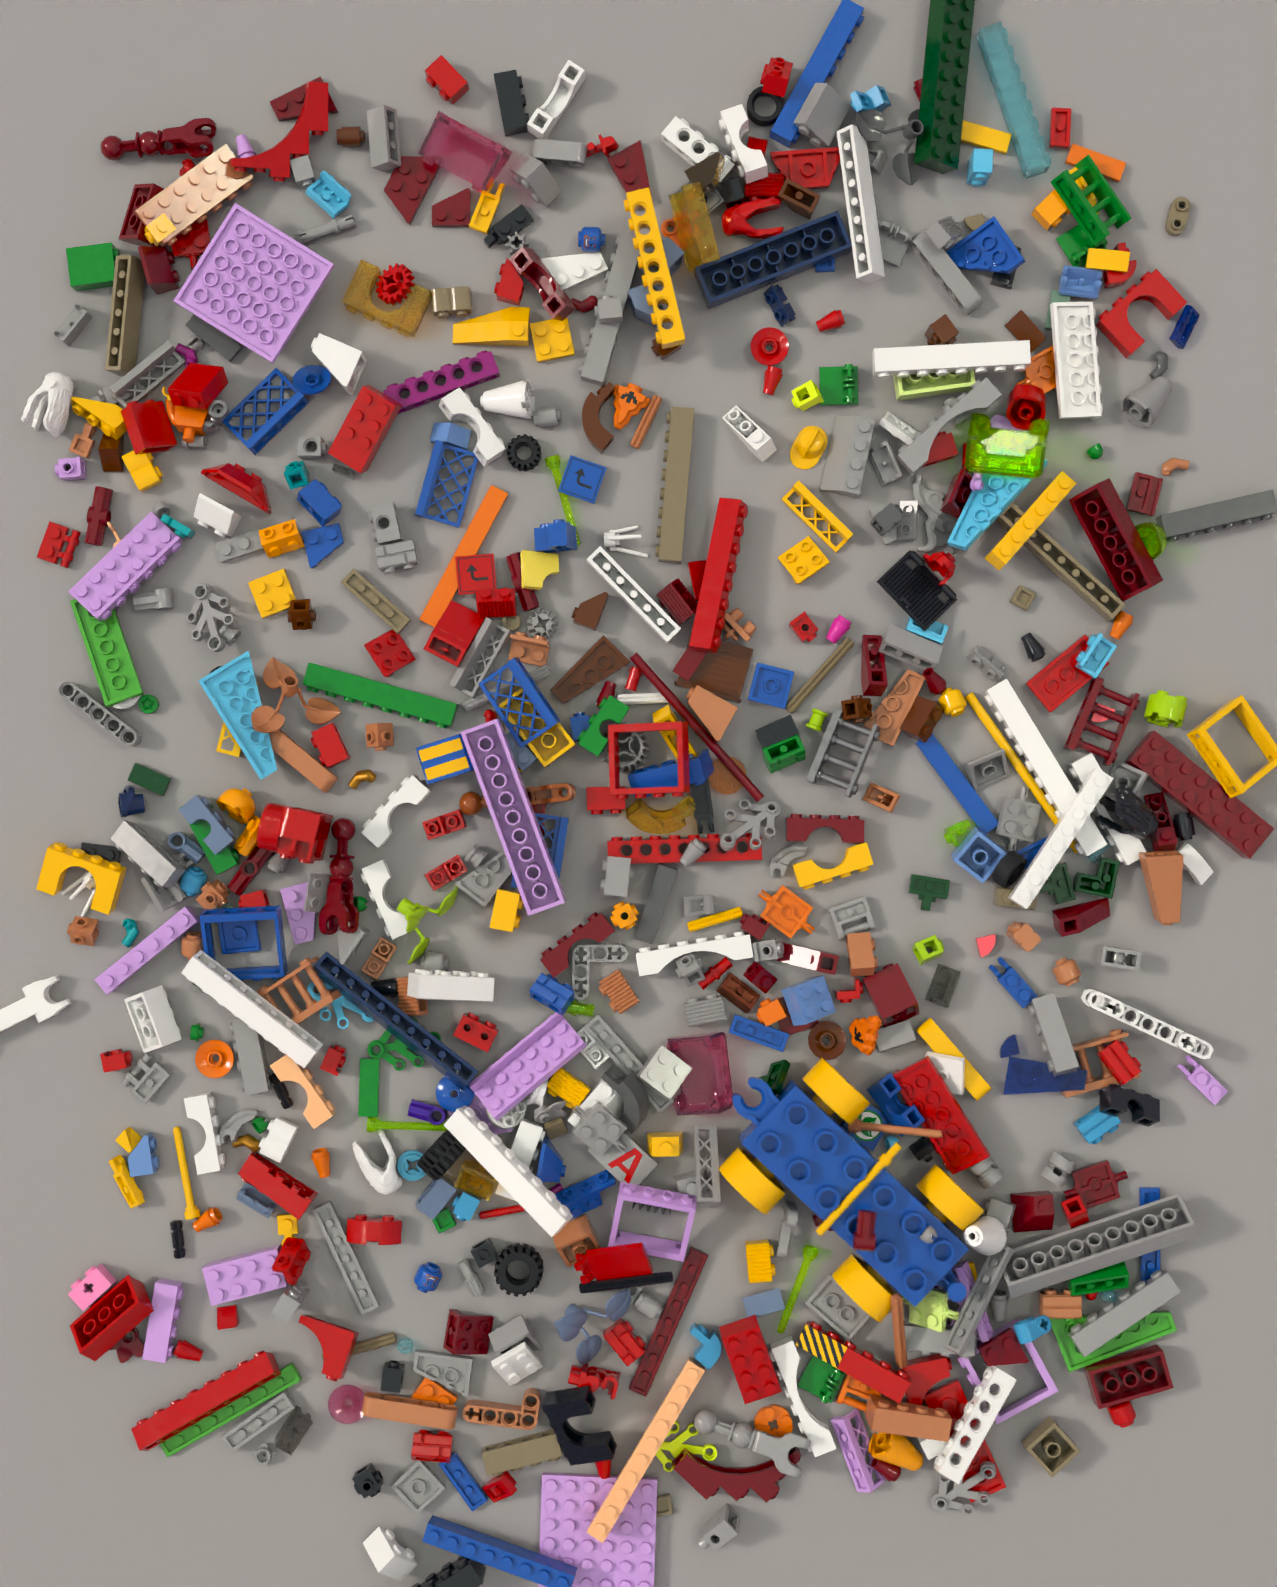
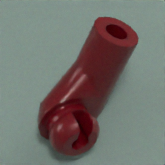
[571,295,598,313]

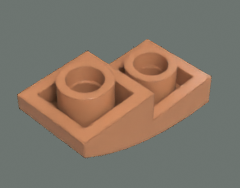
[361,937,397,981]

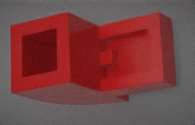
[1102,242,1137,289]

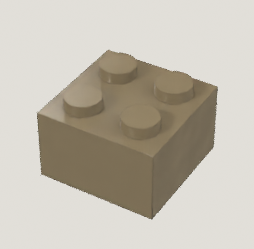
[1021,1416,1081,1478]

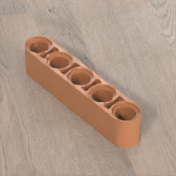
[269,729,339,793]
[362,1392,458,1430]

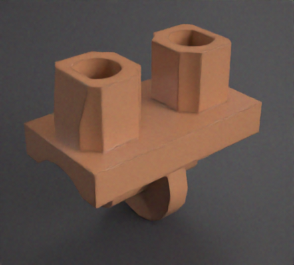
[723,608,757,642]

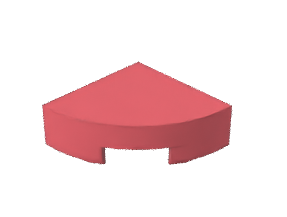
[1090,703,1116,722]
[975,934,996,957]

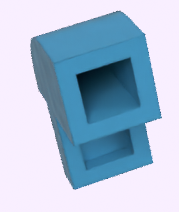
[850,85,891,114]
[689,1322,721,1370]

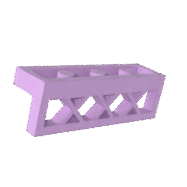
[830,1409,885,1493]

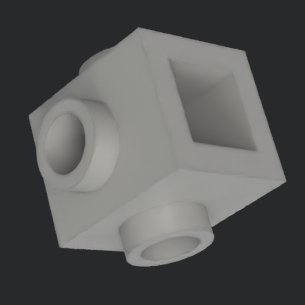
[675,952,705,988]

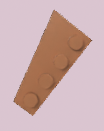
[862,669,925,747]

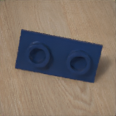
[763,284,796,327]

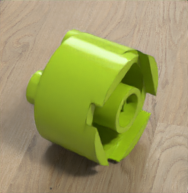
[1143,690,1187,728]

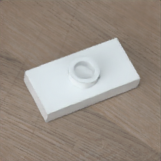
[879,412,918,445]

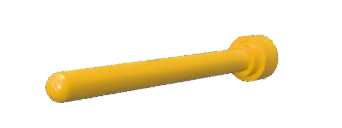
[173,1126,201,1220]

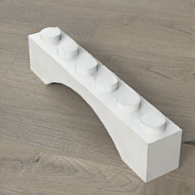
[1068,753,1146,865]
[636,931,753,976]
[769,1336,837,1457]

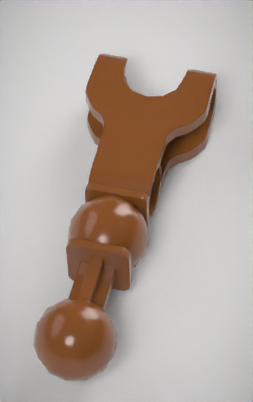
[459,783,576,816]

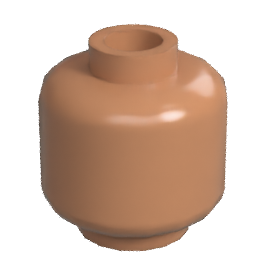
[181,931,204,960]
[1052,957,1081,987]

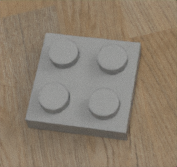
[391,1460,446,1515]

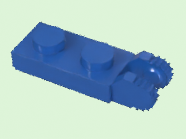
[988,957,1037,1008]

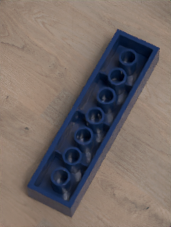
[694,211,852,309]

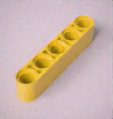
[916,1018,992,1101]

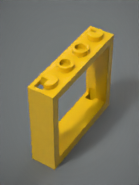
[1186,695,1277,798]

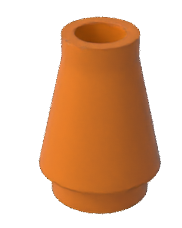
[1109,610,1134,640]
[311,1148,331,1178]
[193,1207,223,1232]

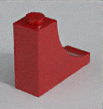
[298,1314,359,1382]
[900,1353,952,1405]

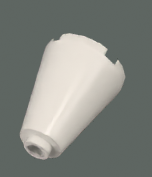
[480,380,535,419]
[964,1216,1007,1256]

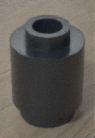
[1173,812,1196,841]

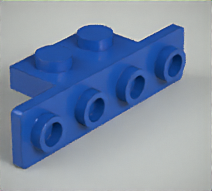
[555,1169,616,1219]

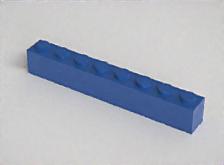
[769,0,864,148]
[422,1515,578,1587]

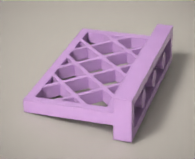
[934,1260,994,1342]

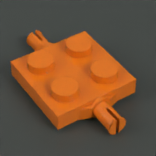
[1016,345,1056,394]
[758,885,815,939]

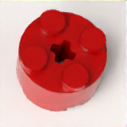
[1006,384,1046,430]

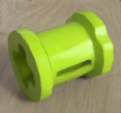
[806,708,828,732]

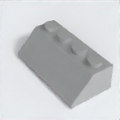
[820,416,875,498]

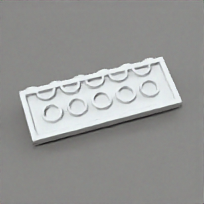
[1050,302,1103,420]

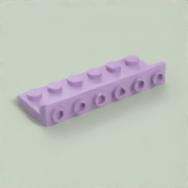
[68,512,182,622]
[469,1012,587,1121]

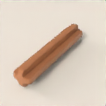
[630,395,662,449]

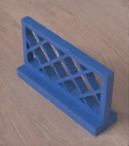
[222,368,309,455]
[414,440,478,528]
[478,657,561,748]
[511,813,569,888]

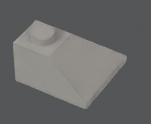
[338,921,370,965]

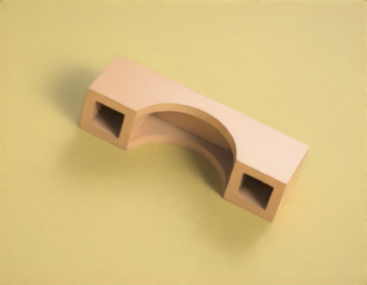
[270,1055,335,1129]

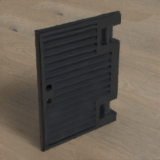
[877,550,957,632]

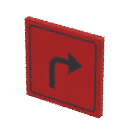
[455,553,497,595]

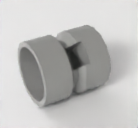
[1041,1151,1076,1188]
[968,1156,1003,1189]

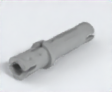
[298,214,356,245]

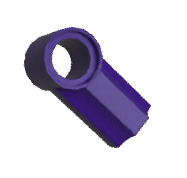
[408,1099,448,1125]

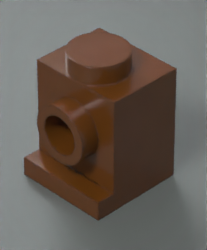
[651,339,682,360]

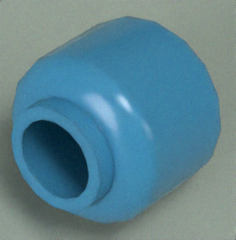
[180,866,207,896]

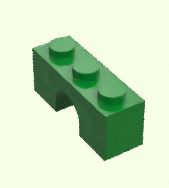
[578,695,630,757]

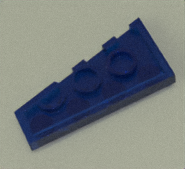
[1003,1056,1087,1095]

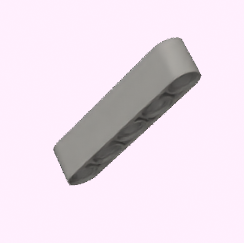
[910,229,983,315]
[59,682,142,746]

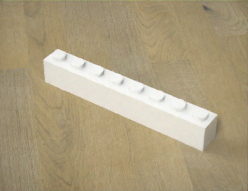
[836,124,885,283]
[872,340,1031,379]
[1008,768,1114,909]
[182,950,323,1068]
[444,1105,573,1237]

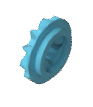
[397,1150,426,1181]

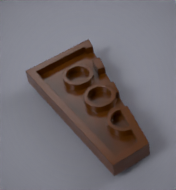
[550,635,631,704]

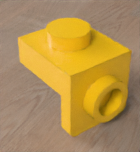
[144,213,176,246]

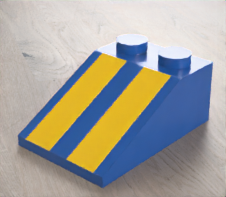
[416,734,474,785]

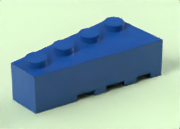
[628,749,715,797]

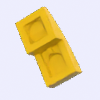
[1085,248,1130,272]

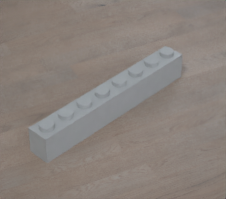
[578,229,640,386]

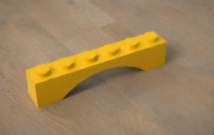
[985,471,1077,571]

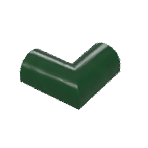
[1073,857,1120,899]

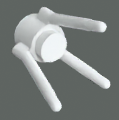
[604,525,648,558]
[61,871,96,917]

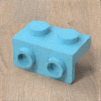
[305,170,352,219]
[1075,633,1117,679]

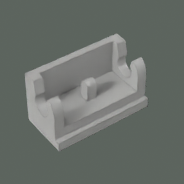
[52,303,93,347]
[868,441,902,487]
[876,1020,916,1053]

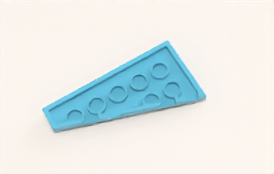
[947,446,1048,551]
[198,650,278,780]

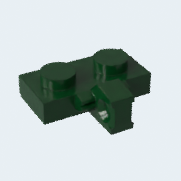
[1038,862,1076,904]
[908,874,950,911]
[758,1060,790,1095]

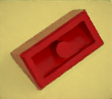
[688,560,706,601]

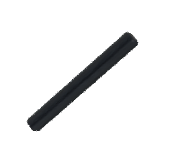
[579,1271,673,1293]

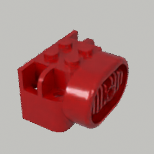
[257,803,333,864]

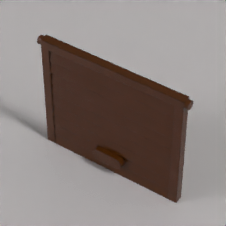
[674,632,753,703]

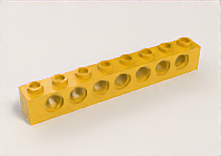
[623,187,685,349]

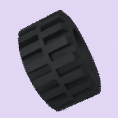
[417,1130,466,1181]
[494,1243,544,1297]

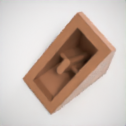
[863,783,901,813]

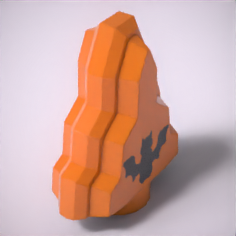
[613,383,651,430]
[849,1015,882,1055]

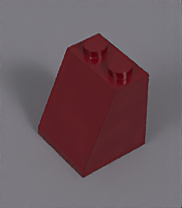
[863,963,920,1027]

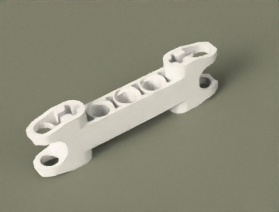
[0,975,72,1032]
[1080,989,1214,1059]

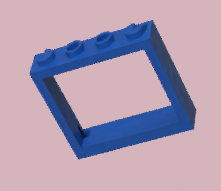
[200,905,288,981]

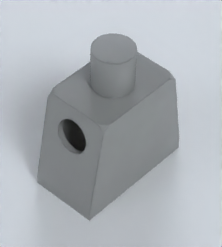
[671,1168,708,1196]
[698,1503,740,1550]

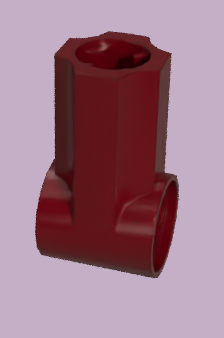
[853,1209,876,1251]

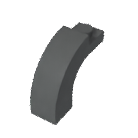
[601,1064,649,1134]

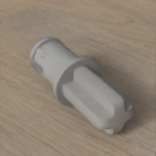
[458,1258,485,1297]

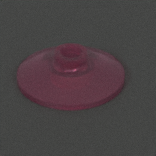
[328,1385,364,1424]

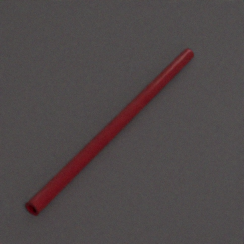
[630,652,764,802]

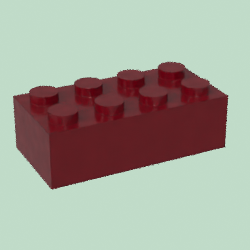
[1084,1344,1174,1409]

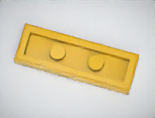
[961,120,1012,154]

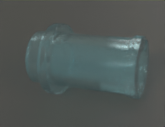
[1086,842,1110,863]

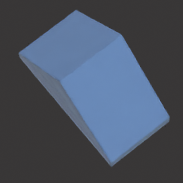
[430,422,471,450]

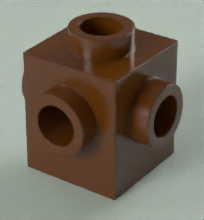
[287,599,316,630]
[841,695,872,723]

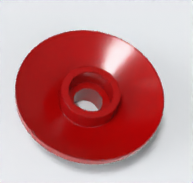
[750,327,789,366]

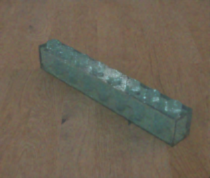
[976,22,1051,179]

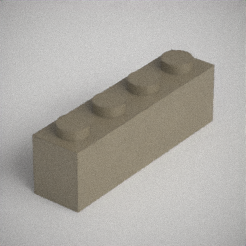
[482,1429,563,1476]

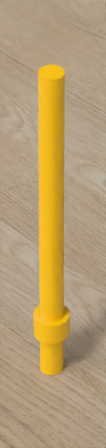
[816,1143,902,1236]

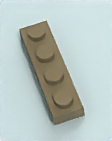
[341,568,411,634]

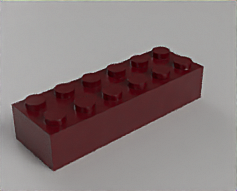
[1069,478,1163,602]

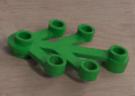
[367,1017,442,1071]

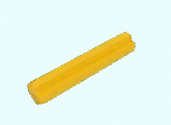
[687,907,743,932]

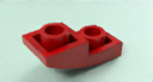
[422,809,467,840]
[424,855,468,891]

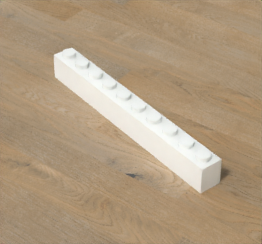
[984,679,1107,856]

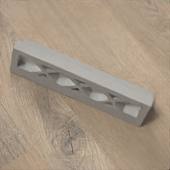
[110,340,185,408]
[449,617,512,699]
[693,1125,721,1207]

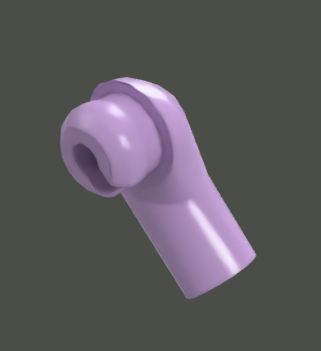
[970,469,984,491]

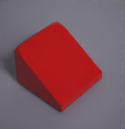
[217,1305,239,1330]

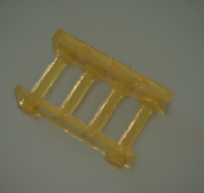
[668,182,720,272]

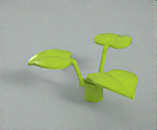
[397,886,458,965]

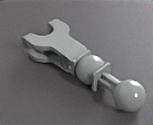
[693,1409,811,1478]

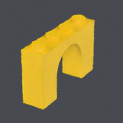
[36,842,127,915]

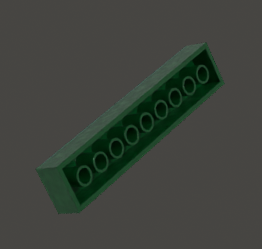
[914,0,975,174]

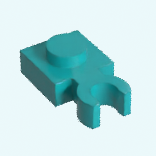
[160,514,195,539]

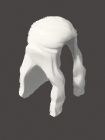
[21,372,74,437]
[352,1130,402,1195]

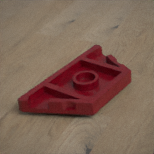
[384,156,444,225]

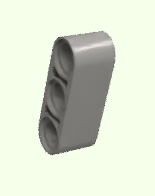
[532,139,587,167]

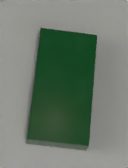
[128,763,171,796]

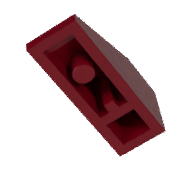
[861,635,888,697]

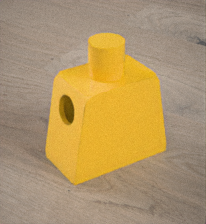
[647,1132,684,1157]

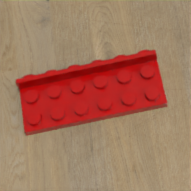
[892,1056,990,1175]

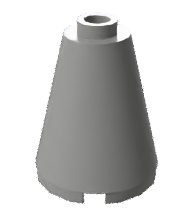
[1120,376,1172,428]

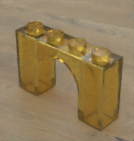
[342,259,432,337]

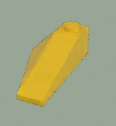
[453,307,530,346]

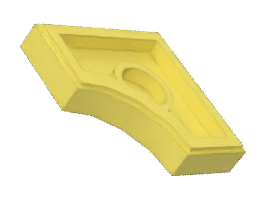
[520,550,559,590]

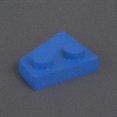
[302,523,344,569]

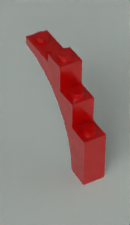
[229,81,328,182]

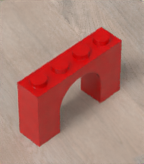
[1096,269,1188,359]

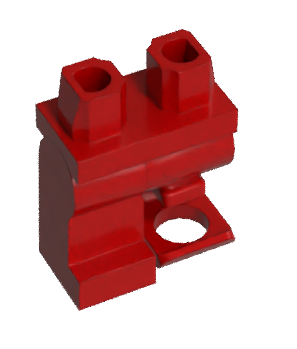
[568,1363,620,1400]

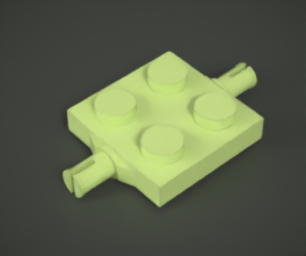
[900,1288,959,1332]

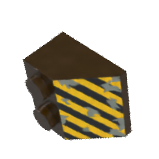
[685,151,725,197]

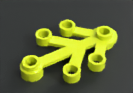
[656,1421,717,1472]

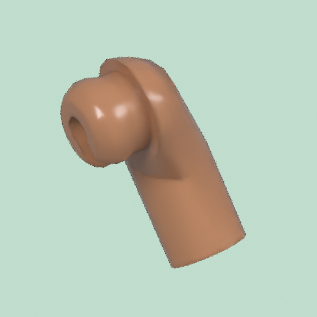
[1161,458,1189,476]

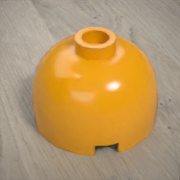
[216,788,256,824]

